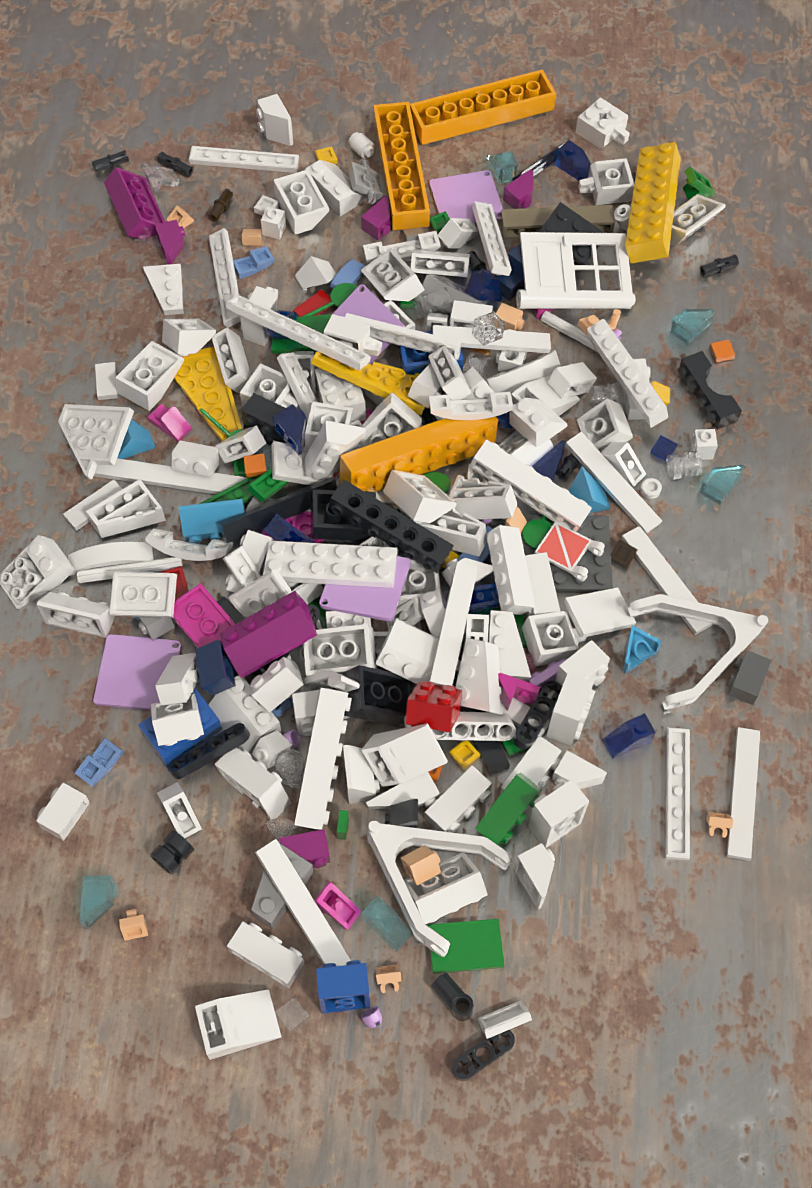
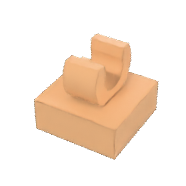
[706,811,733,838]
[119,909,148,941]
[375,964,401,993]

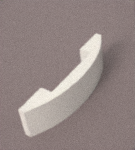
[363,231,440,263]
[486,349,561,393]
[429,392,513,420]
[145,529,233,561]
[68,542,154,575]
[288,671,360,700]

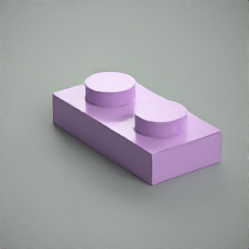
[529,658,566,691]

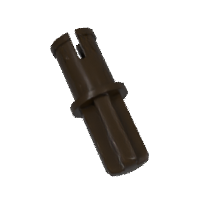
[207,189,233,222]

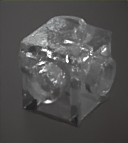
[472,311,505,346]

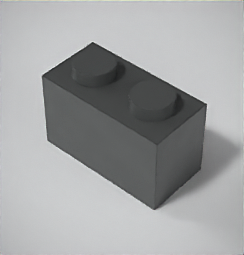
[727,650,772,705]

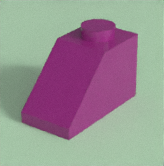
[503,169,533,209]
[361,195,391,240]
[155,219,186,265]
[279,829,330,868]

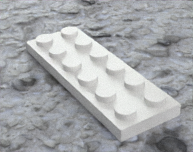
[263,541,398,588]

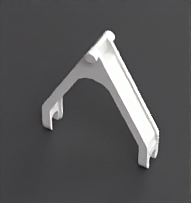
[628,594,768,710]
[367,821,513,957]

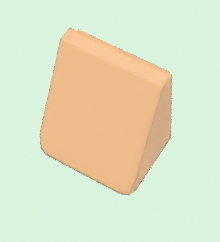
[166,206,194,228]
[242,229,262,246]
[505,507,527,534]

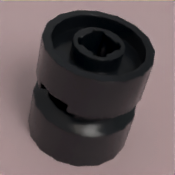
[150,830,194,875]

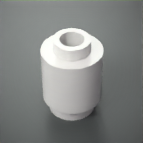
[349,132,375,159]
[614,204,631,231]

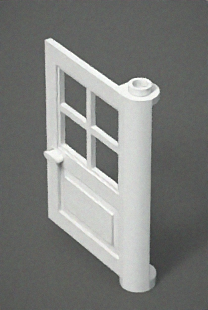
[516,232,635,309]

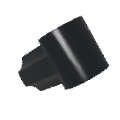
[431,972,474,1021]

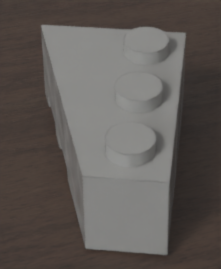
[251,842,314,930]

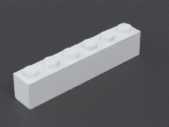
[587,319,668,428]
[469,439,592,532]
[294,687,352,830]

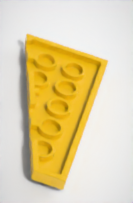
[174,346,242,442]
[311,351,425,415]

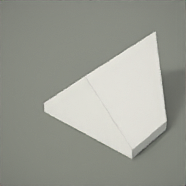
[295,256,337,291]

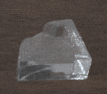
[265,818,298,842]

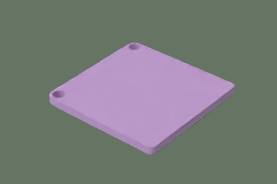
[429,170,503,225]
[333,284,405,364]
[319,556,411,621]
[93,634,181,710]

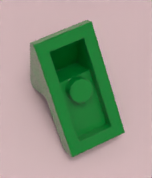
[683,167,715,200]

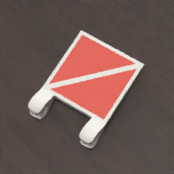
[534,521,605,582]

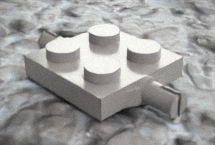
[348,159,388,204]

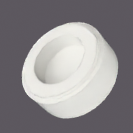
[640,478,662,499]

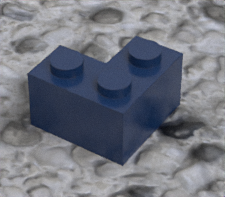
[493,243,525,301]
[195,640,238,696]

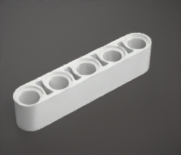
[404,712,516,741]

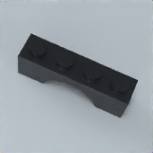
[678,351,742,430]

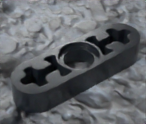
[452,1030,515,1081]

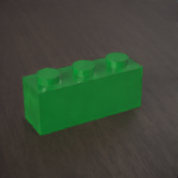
[475,773,542,845]

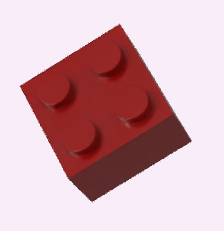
[405,681,462,732]

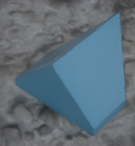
[117,419,155,459]
[569,466,610,513]
[622,625,662,674]

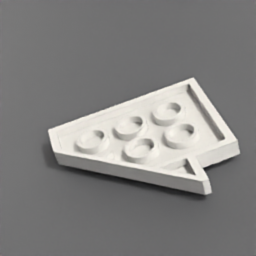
[58,404,134,480]

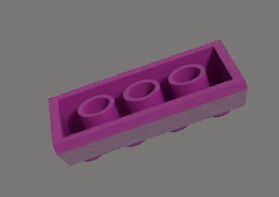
[104,167,166,240]
[220,590,317,678]

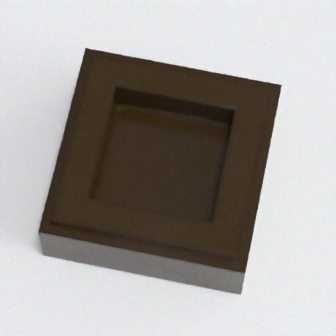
[611,539,638,568]

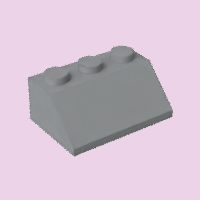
[418,274,488,314]

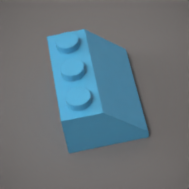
[179,499,245,543]

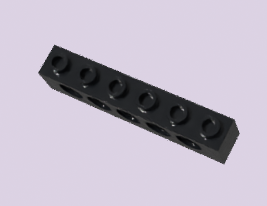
[328,480,454,574]

